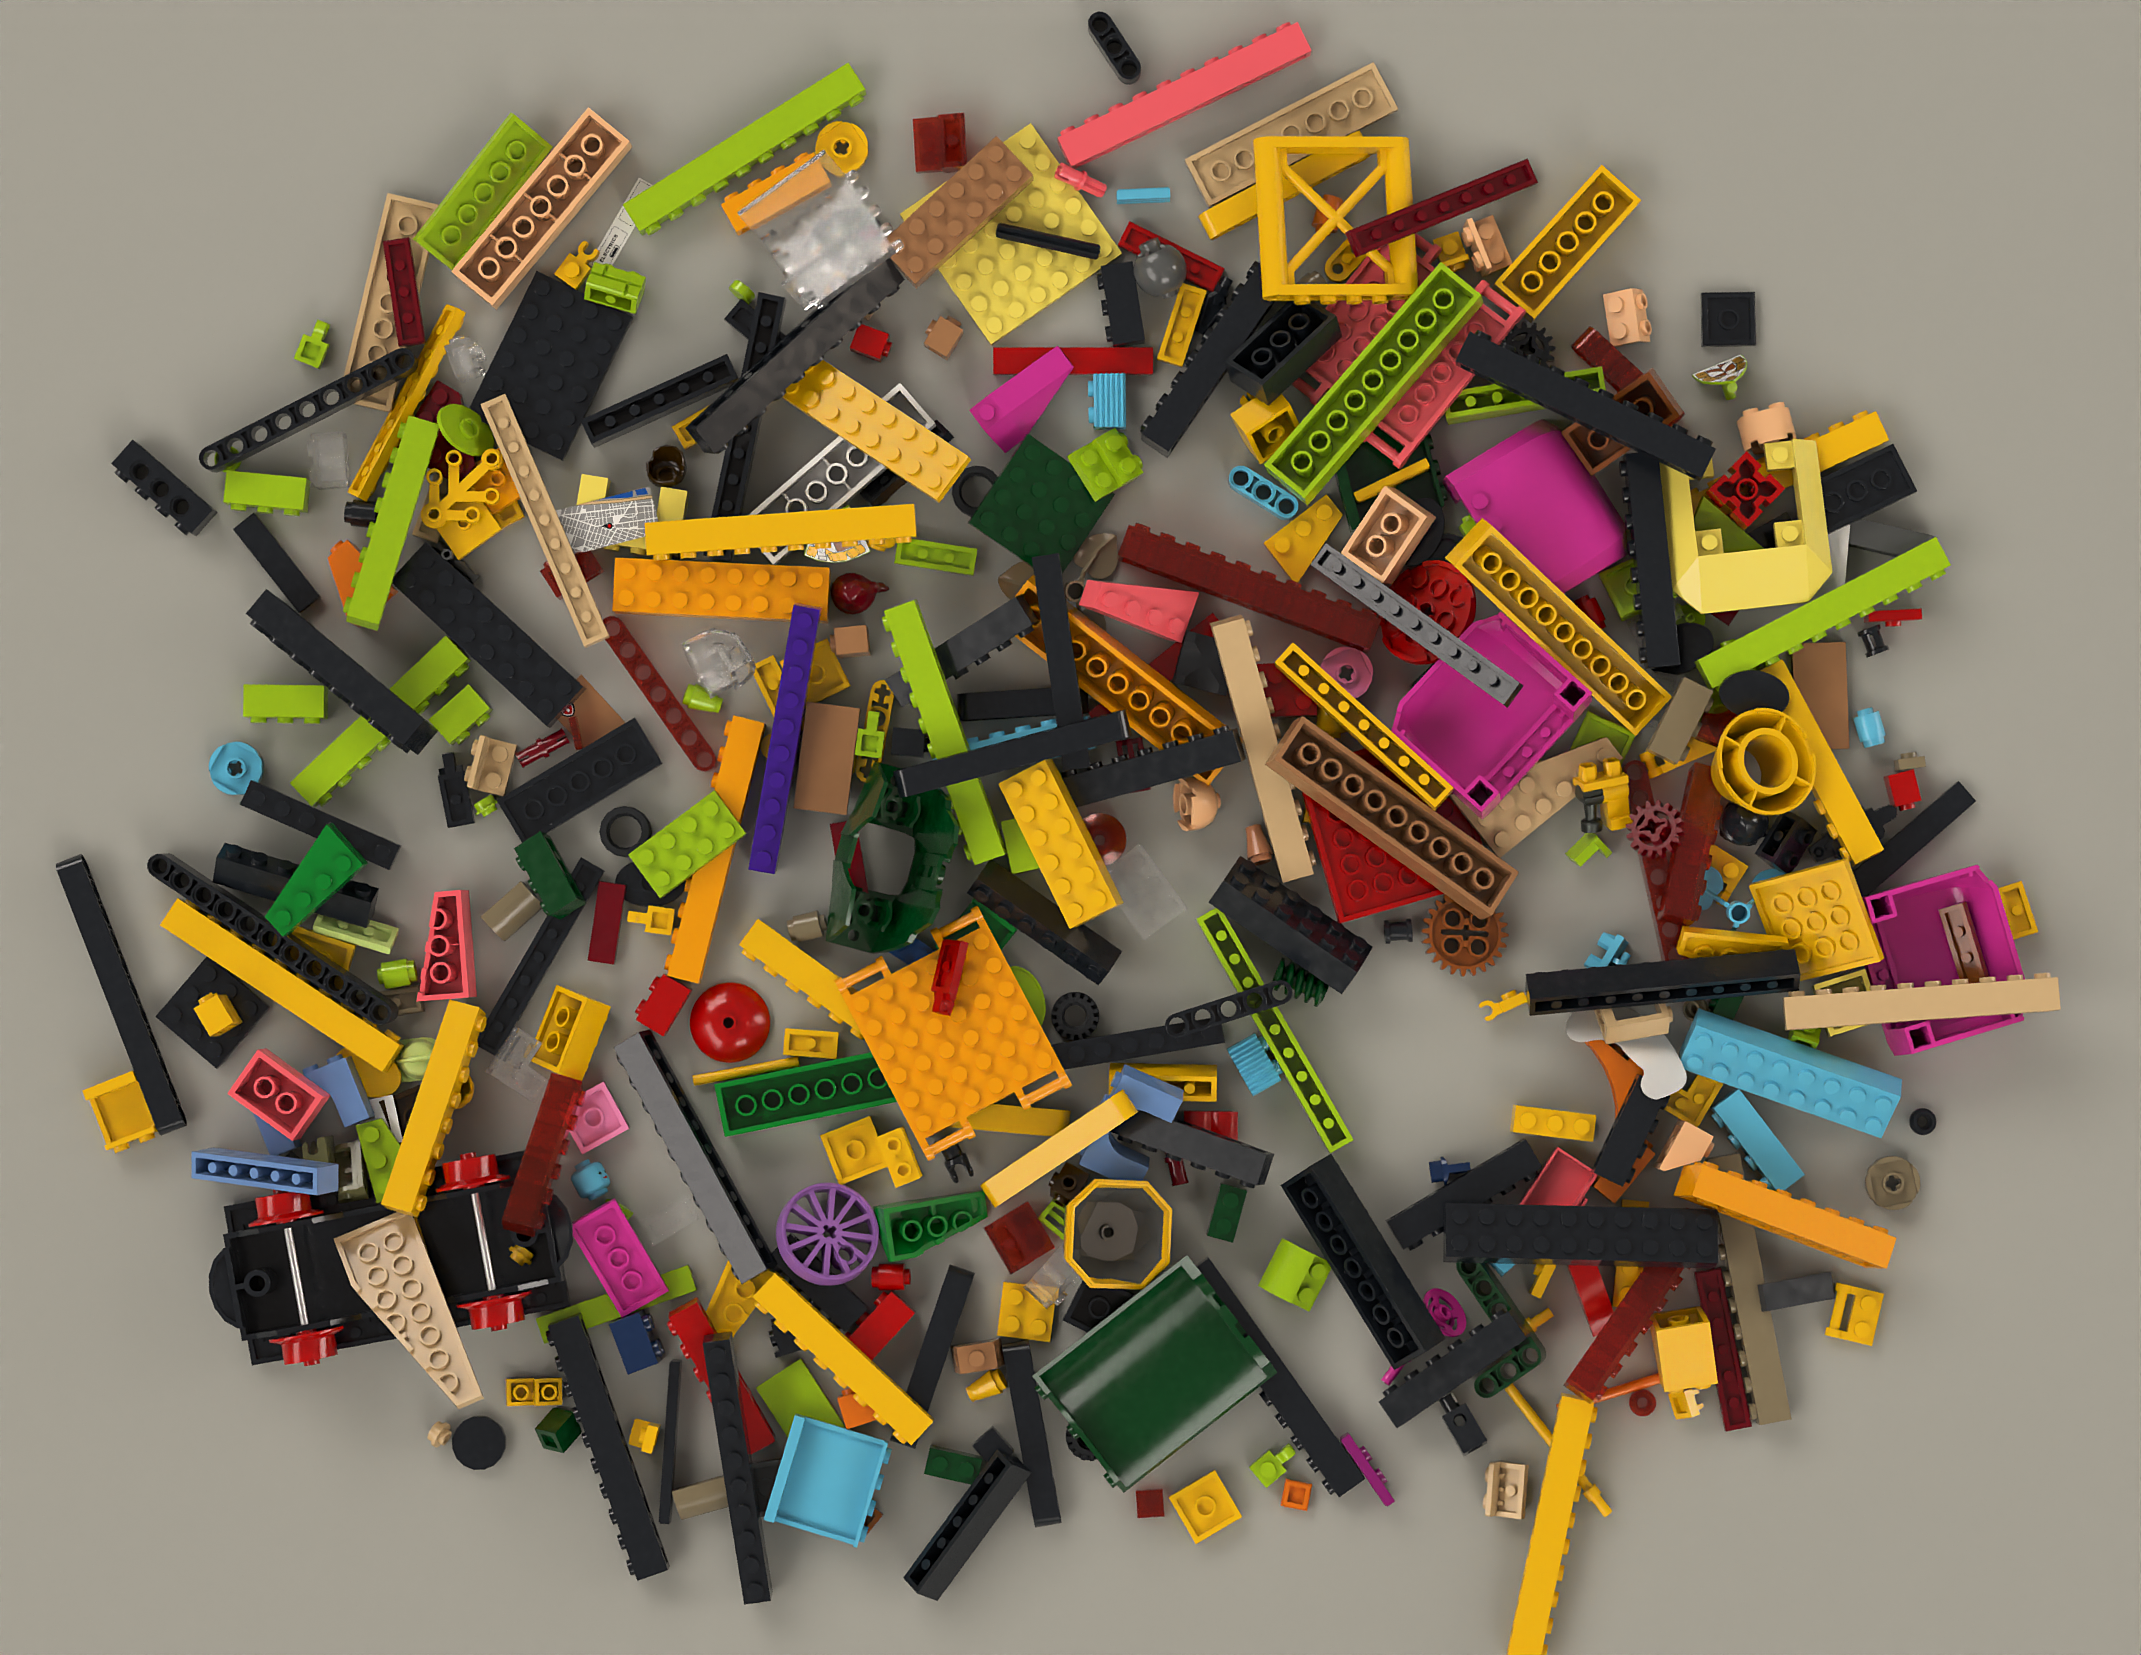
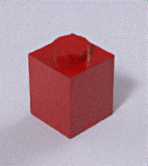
[850,324,893,363]
[1883,769,1922,811]

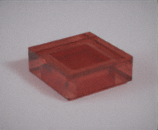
[1136,1489,1164,1518]

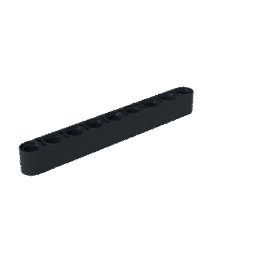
[199,348,418,473]
[893,709,1132,798]

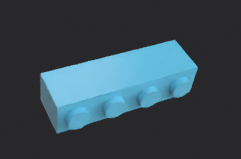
[1710,1088,1805,1191]

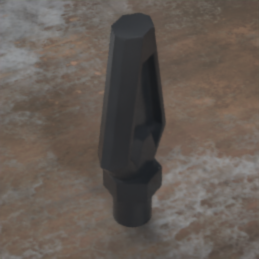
[1194,276,1233,335]

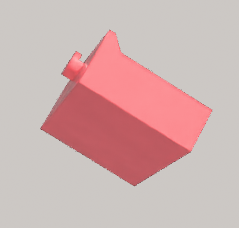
[1518,1146,1598,1206]

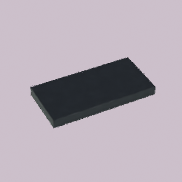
[1821,444,1917,535]

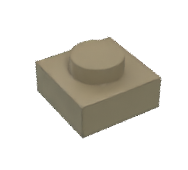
[1894,752,1926,771]

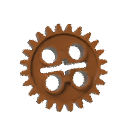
[1421,895,1509,977]

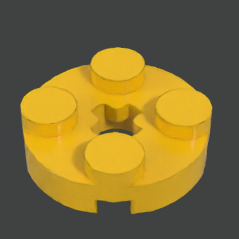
[815,121,868,176]

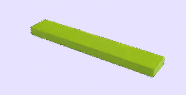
[536,1265,697,1344]

